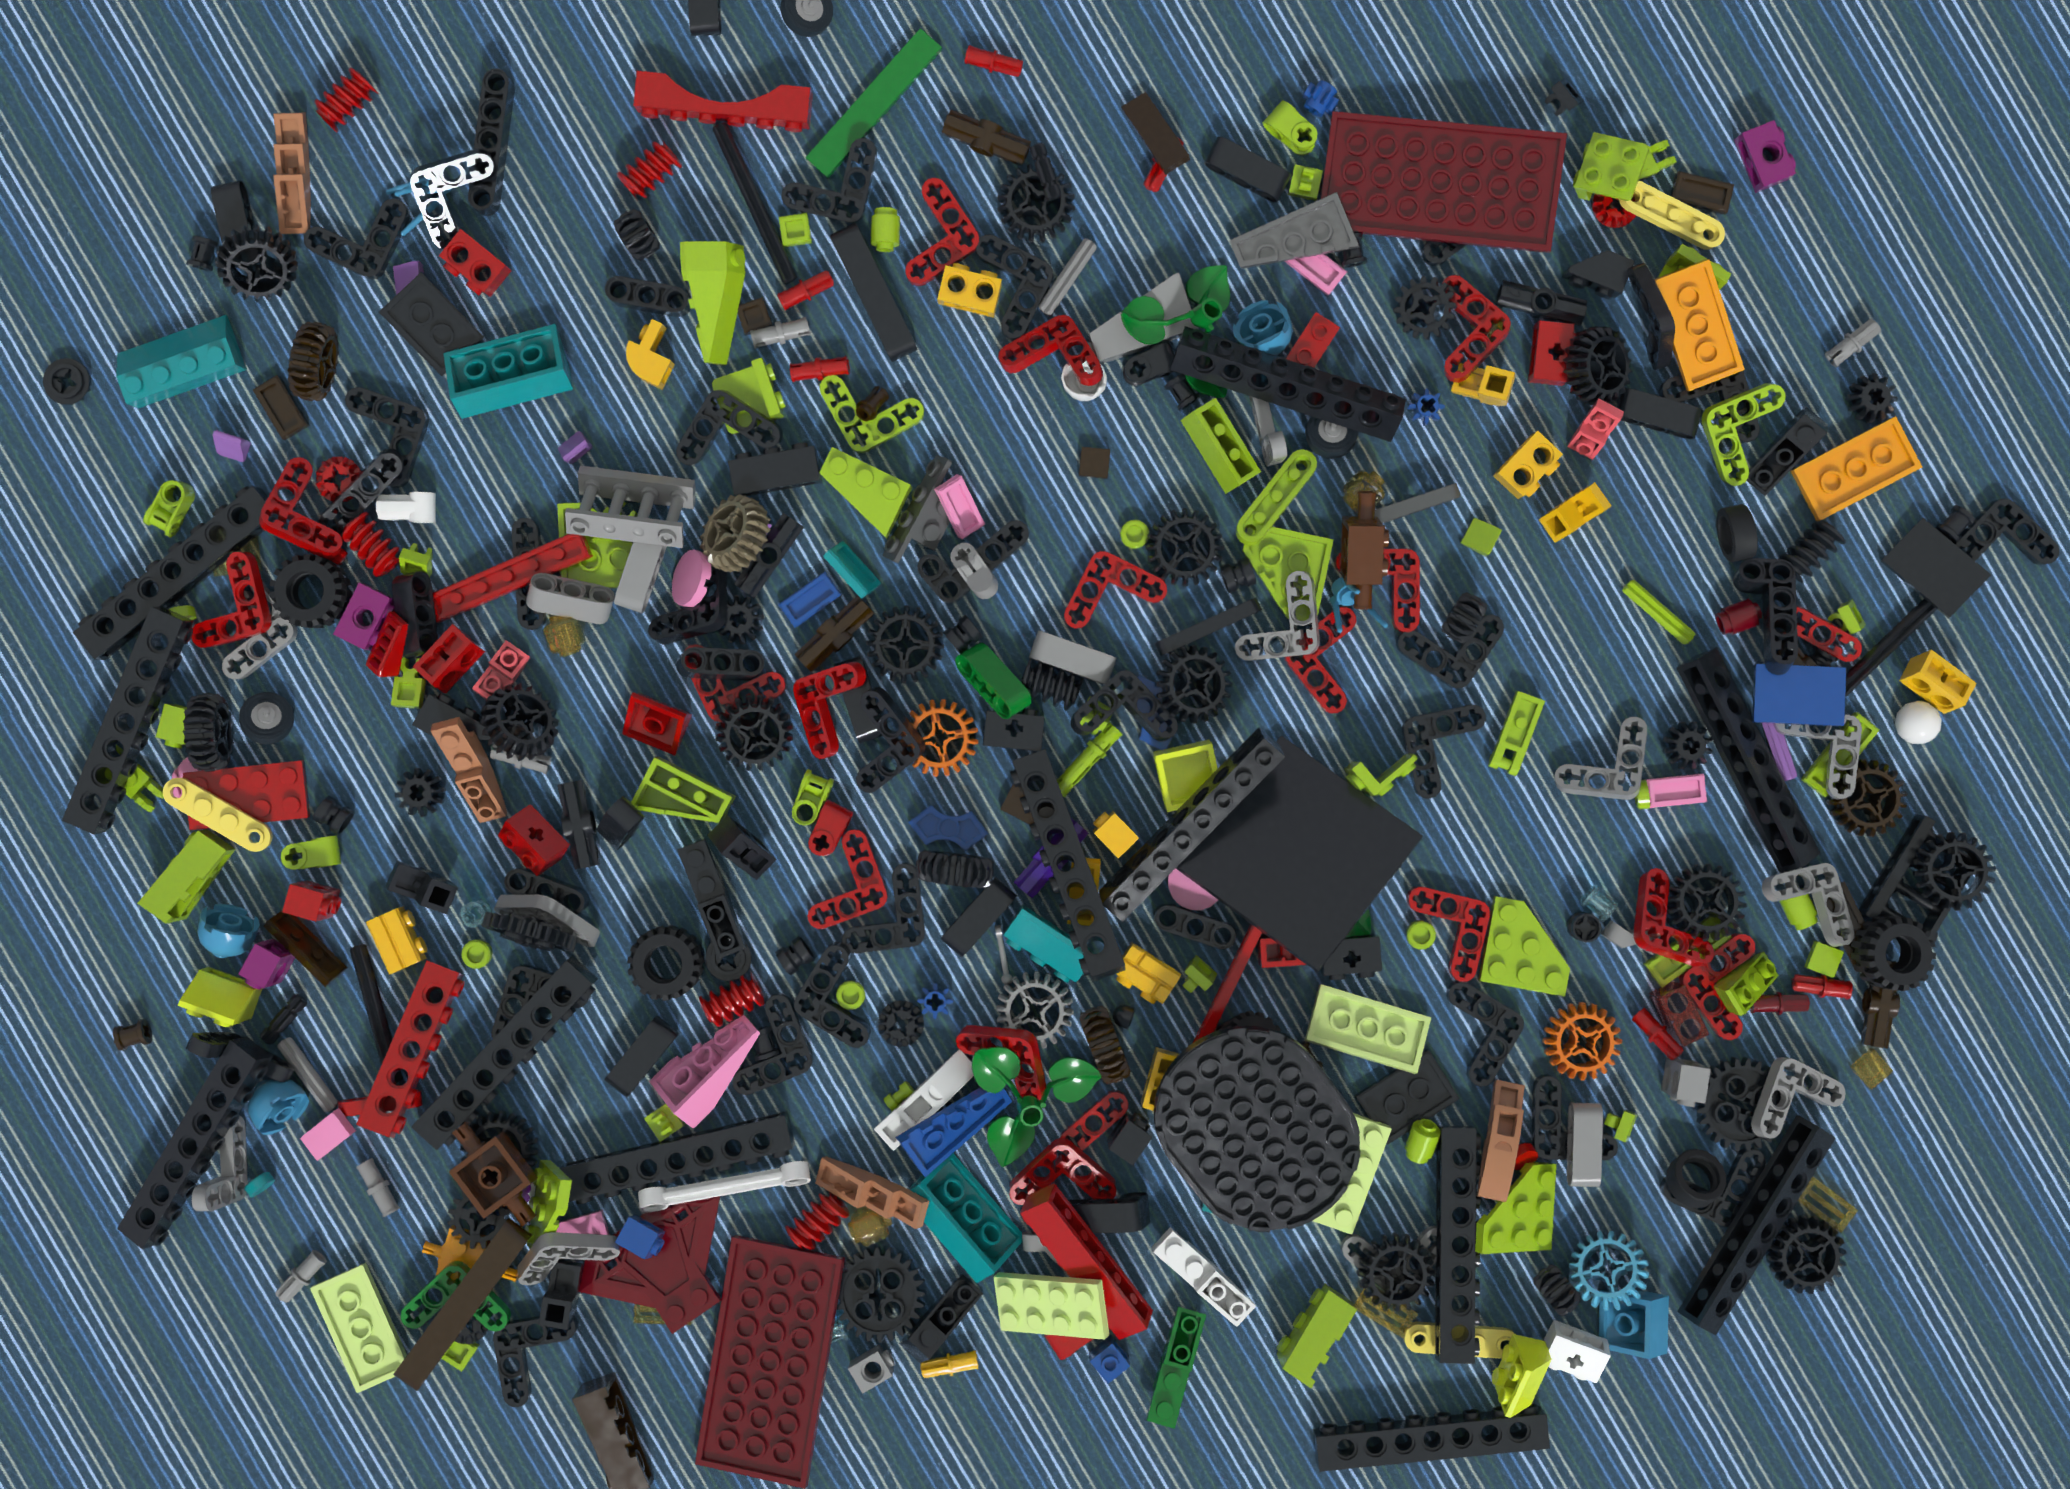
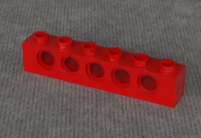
[356,960,465,1138]

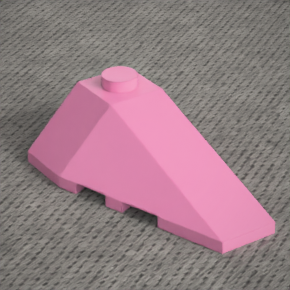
[649,1015,760,1129]

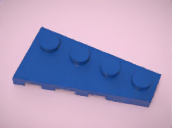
[895,1087,1012,1177]

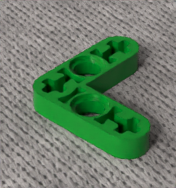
[400,1261,511,1332]

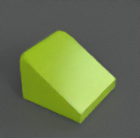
[1460,518,1502,557]

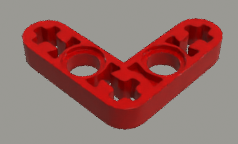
[905,178,979,286]
[1442,275,1511,383]
[998,315,1103,386]
[259,457,343,559]
[1334,549,1420,632]
[1064,551,1167,629]
[191,552,272,648]
[1284,607,1356,714]
[684,644,787,722]
[793,662,866,759]
[807,829,888,929]
[1633,868,1714,967]
[1406,886,1490,982]
[1679,933,1755,1040]
[956,1025,1046,1100]
[1009,1138,1117,1205]

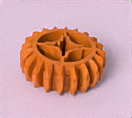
[901,699,978,777]
[1542,1002,1622,1080]

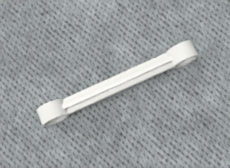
[638,1161,811,1212]

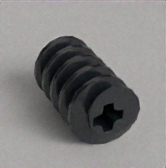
[1779,521,1846,583]
[1021,658,1084,711]

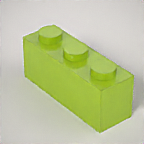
[1180,398,1261,494]

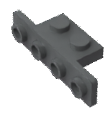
[883,455,952,563]

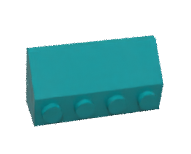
[116,315,247,408]
[443,324,573,419]
[908,1153,1022,1283]

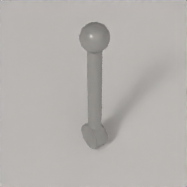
[995,925,1013,984]

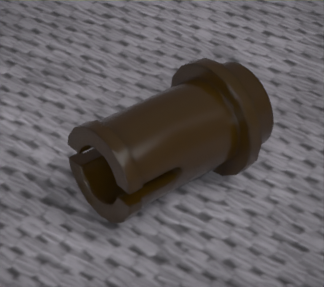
[856,386,889,422]

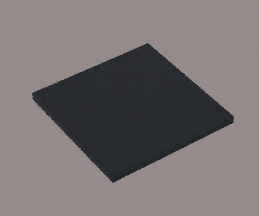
[1176,736,1423,973]

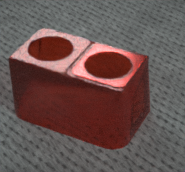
[1648,982,1709,1047]

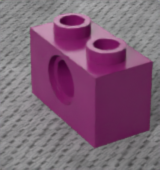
[1734,120,1796,193]
[333,583,395,651]
[238,939,295,989]

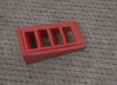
[366,611,408,677]

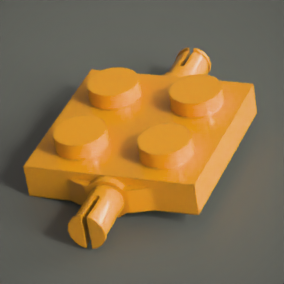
[422,1226,518,1291]

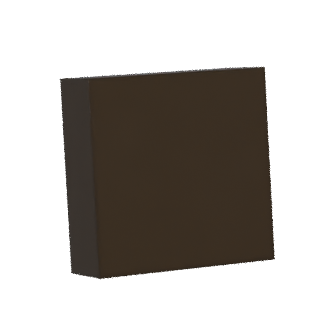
[738,297,773,335]
[1079,447,1110,479]

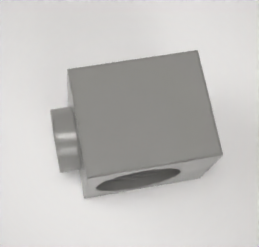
[848,1344,895,1394]

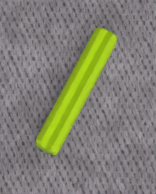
[1622,580,1695,644]

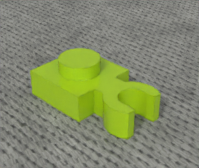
[391,657,426,709]

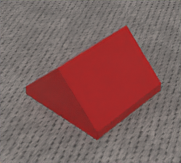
[622,692,692,755]

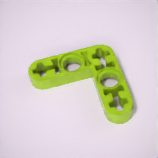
[820,375,924,453]
[1701,383,1786,486]

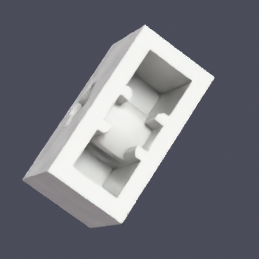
[1543,1320,1611,1383]

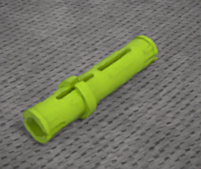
[1057,722,1123,798]

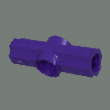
[1014,818,1089,898]

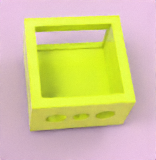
[1153,739,1218,812]

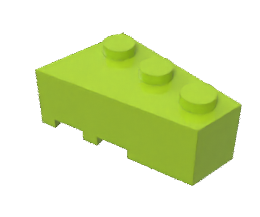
[137,829,236,924]
[1276,1283,1357,1388]

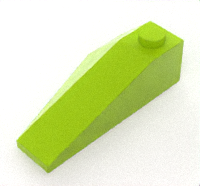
[680,241,746,365]

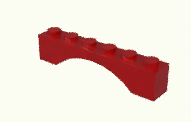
[633,71,813,132]

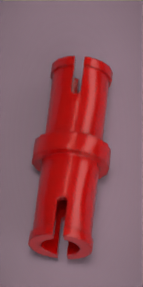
[790,356,850,382]

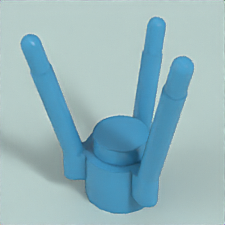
[386,177,451,236]
[1329,577,1388,633]

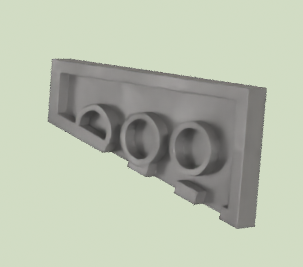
[1229,192,1360,269]

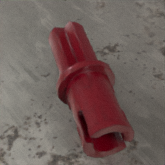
[1750,992,1810,1015]

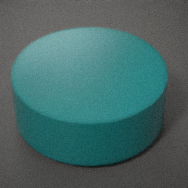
[244,1172,275,1198]

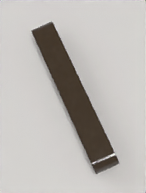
[393,1218,532,1391]

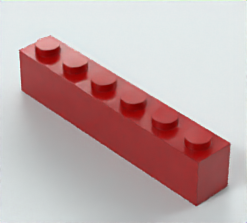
[1020,1183,1153,1340]

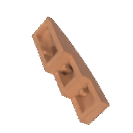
[273,112,311,234]
[815,1156,929,1229]

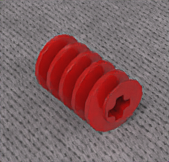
[314,67,379,133]
[616,140,683,201]
[342,512,400,577]
[699,971,765,1027]
[785,1192,850,1250]

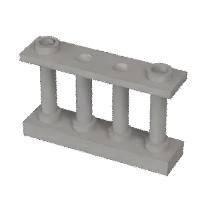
[565,466,696,548]

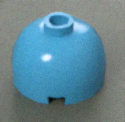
[1233,300,1293,356]
[197,904,260,958]
[247,1079,309,1135]

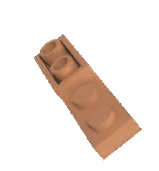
[430,717,507,823]
[1477,1079,1525,1202]

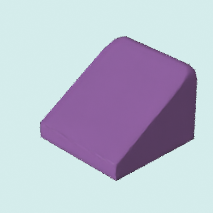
[393,261,424,295]
[213,430,251,462]
[558,431,593,464]

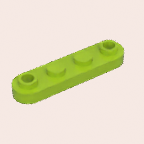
[1236,449,1317,545]

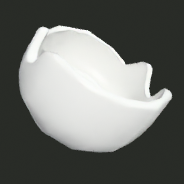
[1061,361,1107,401]
[1895,701,1942,744]

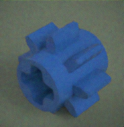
[1302,80,1339,117]
[1407,388,1445,426]
[917,982,954,1019]

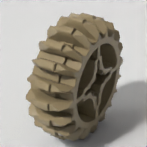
[700,494,771,573]

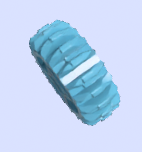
[1569,1231,1649,1311]

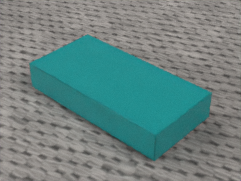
[823,541,881,599]

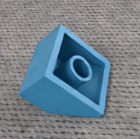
[1599,1290,1669,1359]

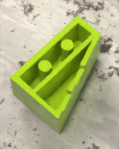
[819,447,912,540]
[631,757,736,823]

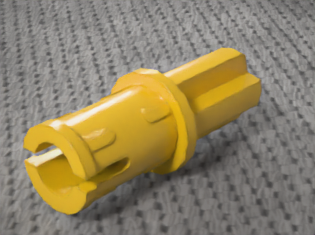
[920,1350,979,1378]

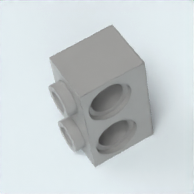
[1661,1057,1711,1107]

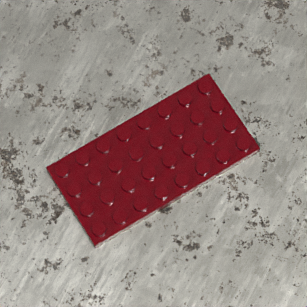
[1321,111,1567,253]
[695,1235,845,1489]

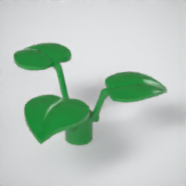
[1121,265,1230,399]
[972,1046,1102,1167]

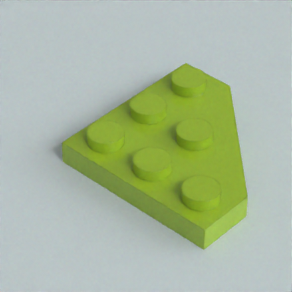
[557,503,633,589]
[1242,527,1334,621]
[1478,896,1570,997]
[525,1160,572,1248]
[1475,1162,1556,1254]

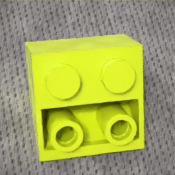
[178,967,262,1028]
[1492,1334,1552,1418]

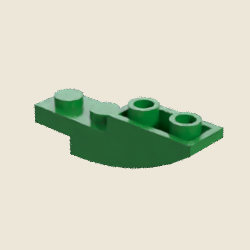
[1146,1306,1206,1429]

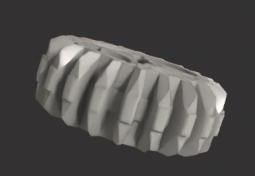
[996,971,1074,1049]

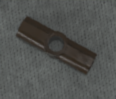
[942,110,1031,166]
[795,595,875,672]
[1861,960,1900,1048]

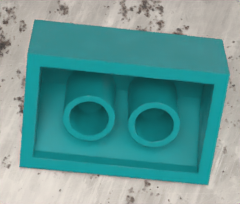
[1003,904,1095,983]

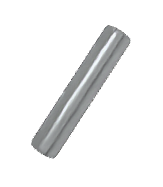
[1039,238,1097,316]
[277,1037,338,1113]

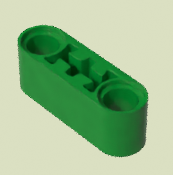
[955,643,1032,719]

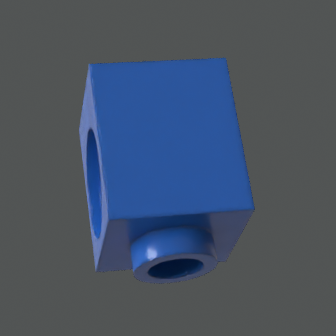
[615,1215,666,1260]
[1089,1335,1130,1384]

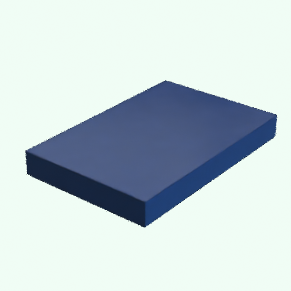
[1752,664,1846,726]

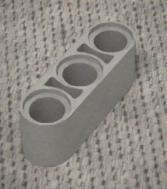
[614,542,667,613]
[526,573,615,624]
[1028,630,1117,684]
[1567,1102,1603,1187]

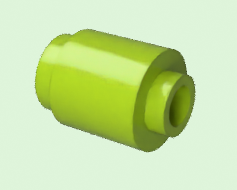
[871,207,900,252]
[1779,885,1818,931]
[1405,1119,1441,1164]

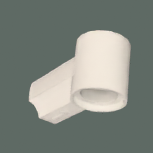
[376,492,436,523]

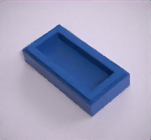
[778,571,842,628]

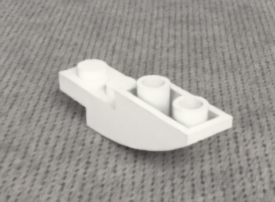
[874,1049,974,1151]
[1151,1227,1256,1327]

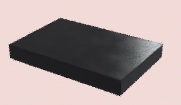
[379,272,484,376]
[1881,518,1991,619]
[1355,1049,1460,1145]

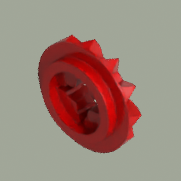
[1592,194,1636,228]
[315,456,361,502]

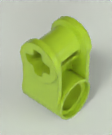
[1262,100,1318,156]
[143,480,195,538]
[792,769,835,826]
[281,835,342,870]

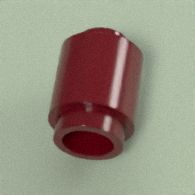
[1715,599,1762,635]

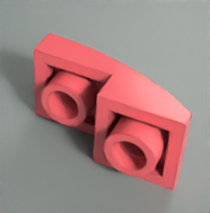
[1567,398,1624,460]
[472,640,530,700]

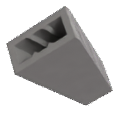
[1087,273,1197,364]

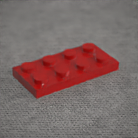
[183,760,310,830]

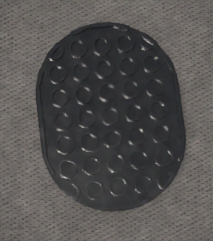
[1154,1026,1361,1232]

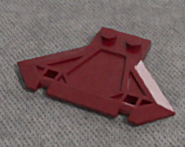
[579,1196,722,1334]

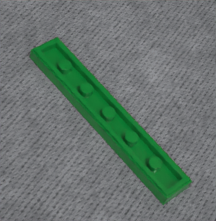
[805,28,942,179]

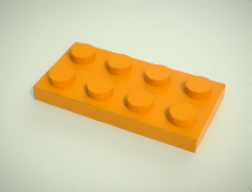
[1654,259,1745,391]
[1790,416,1922,521]

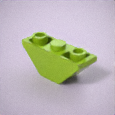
[1713,951,1779,1016]

